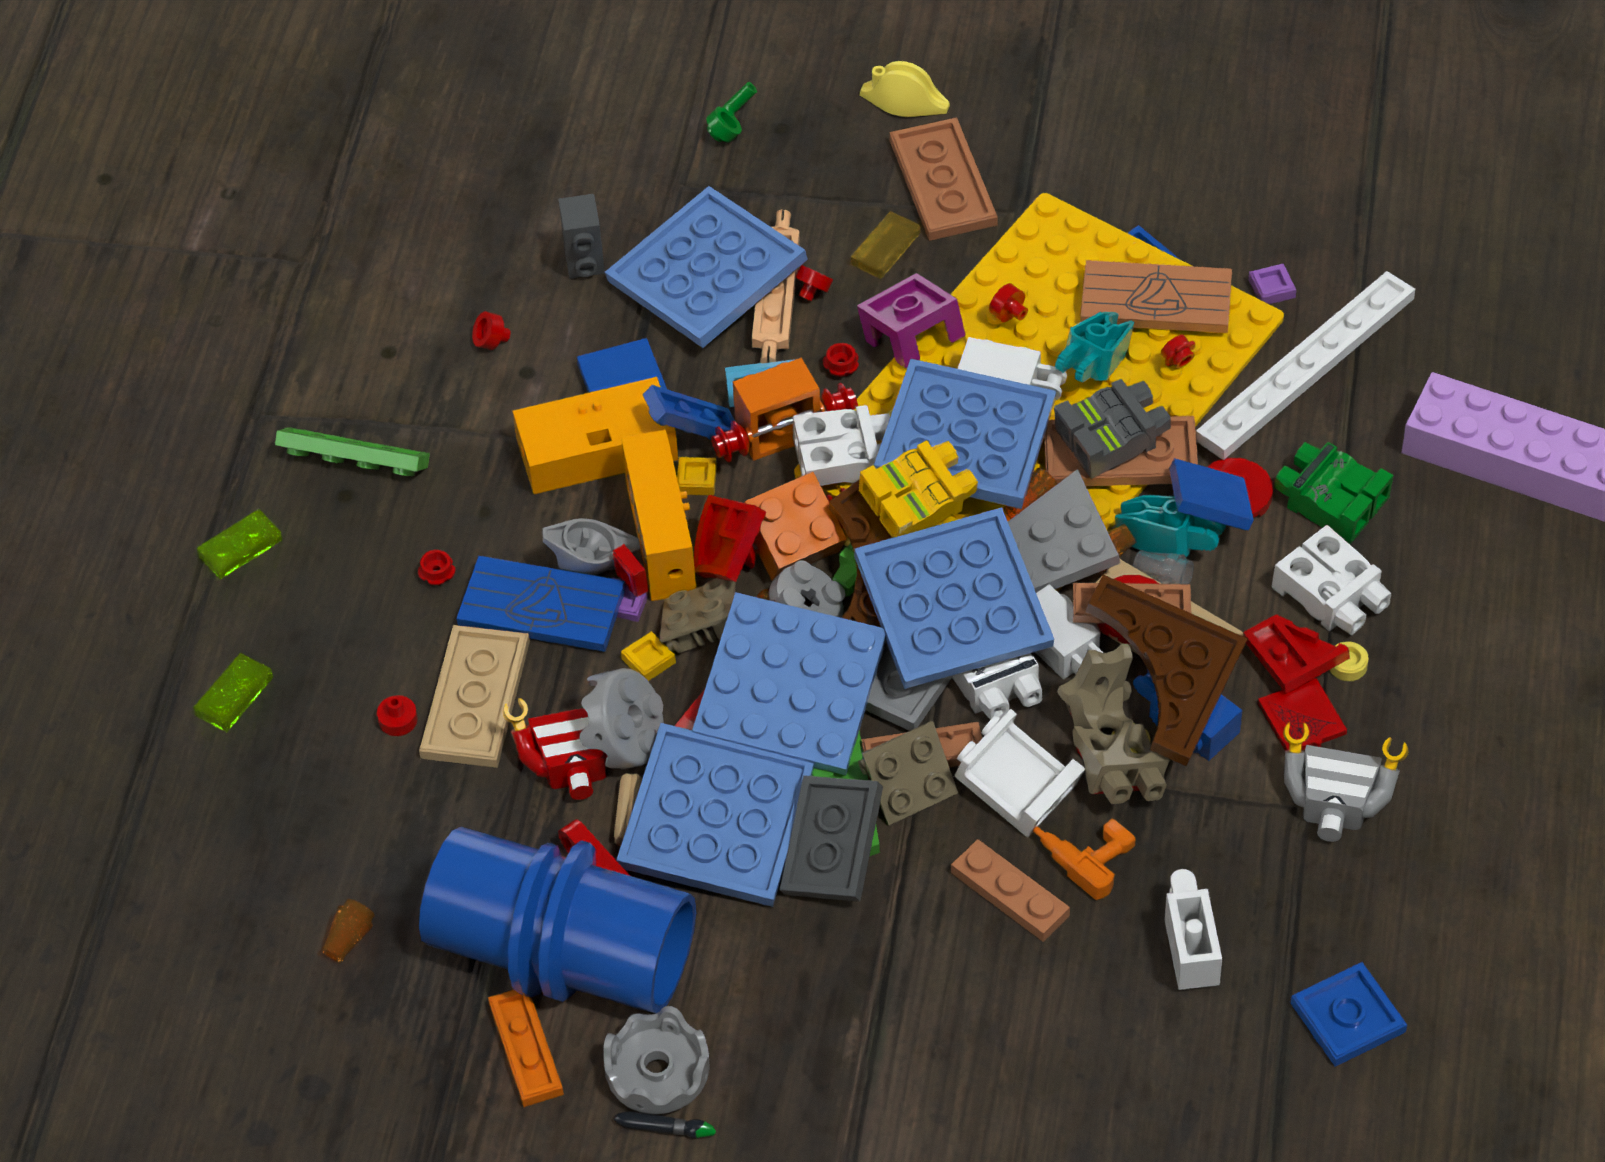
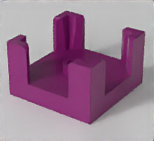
[857,273,966,368]

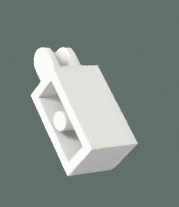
[957,337,1067,401]
[1035,584,1103,680]
[1165,869,1222,990]

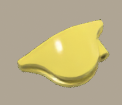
[860,61,950,117]

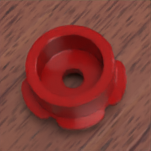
[1160,335,1196,368]
[823,343,859,377]
[418,550,456,585]

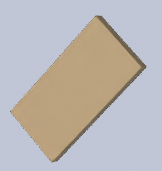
[419,625,530,768]

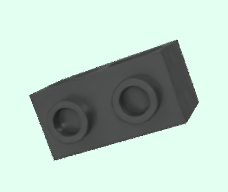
[558,194,605,279]

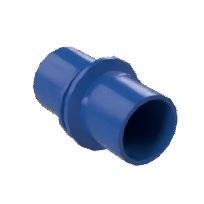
[419,827,696,1014]

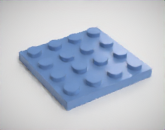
[605,186,808,348]
[874,359,1056,509]
[854,507,1055,689]
[692,592,886,775]
[616,723,814,907]

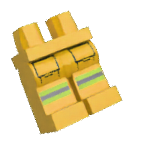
[859,440,978,538]

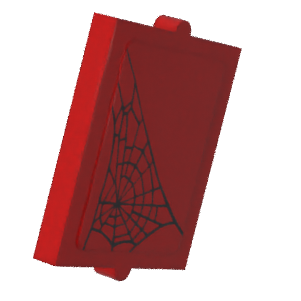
[1258,678,1347,751]

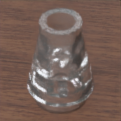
[1133,550,1194,584]

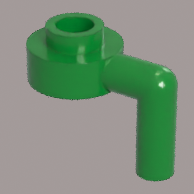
[706,82,757,143]

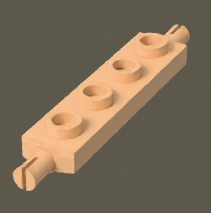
[752,210,800,363]

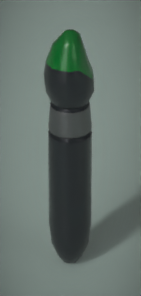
[614,1112,716,1138]

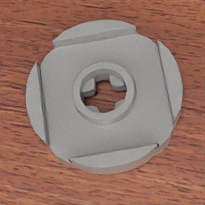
[769,560,846,618]

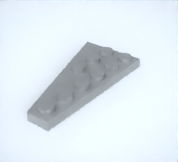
[1008,469,1120,593]

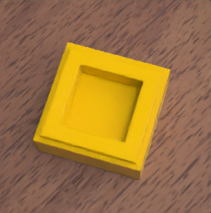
[677,457,717,495]
[621,631,676,681]

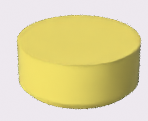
[1330,642,1369,681]

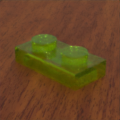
[197,509,282,580]
[193,653,273,732]

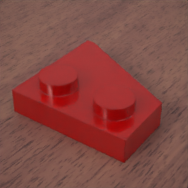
[1243,614,1350,693]

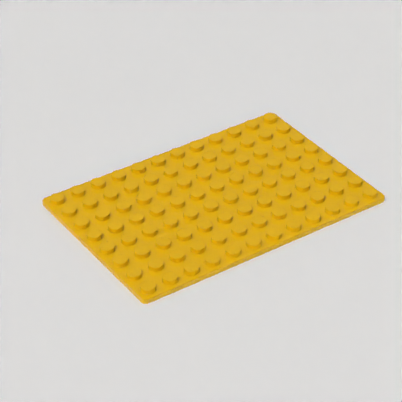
[794,193,1284,592]

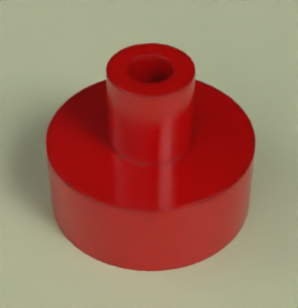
[795,265,834,301]
[989,283,1028,322]
[472,311,511,350]
[377,695,418,736]

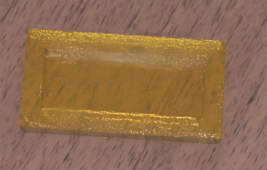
[851,211,920,279]

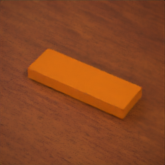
[488,990,564,1107]

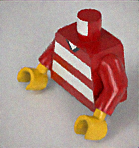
[502,698,608,800]

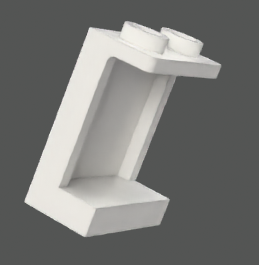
[955,709,1085,838]

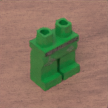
[1274,442,1394,545]

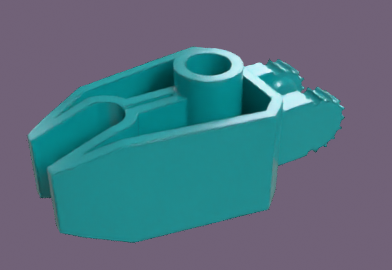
[1055,312,1134,383]
[1115,495,1226,560]

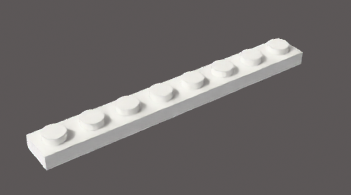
[1196,271,1415,460]

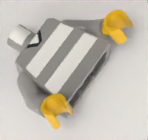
[1283,722,1408,842]

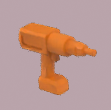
[1033,819,1136,900]

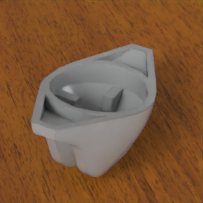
[542,518,640,576]

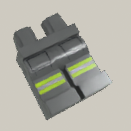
[1054,379,1171,479]

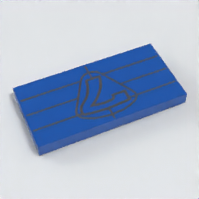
[456,556,626,652]

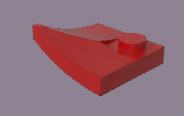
[694,495,766,582]

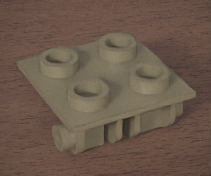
[660,578,736,653]
[858,721,958,826]

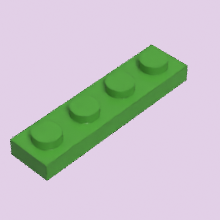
[275,427,430,476]

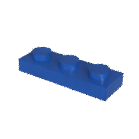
[643,385,735,440]

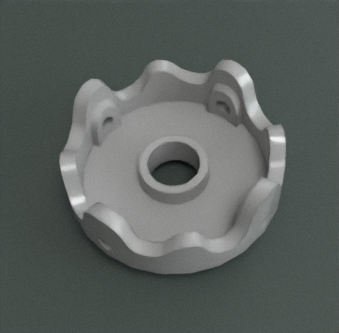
[580,668,664,770]
[604,1006,710,1114]

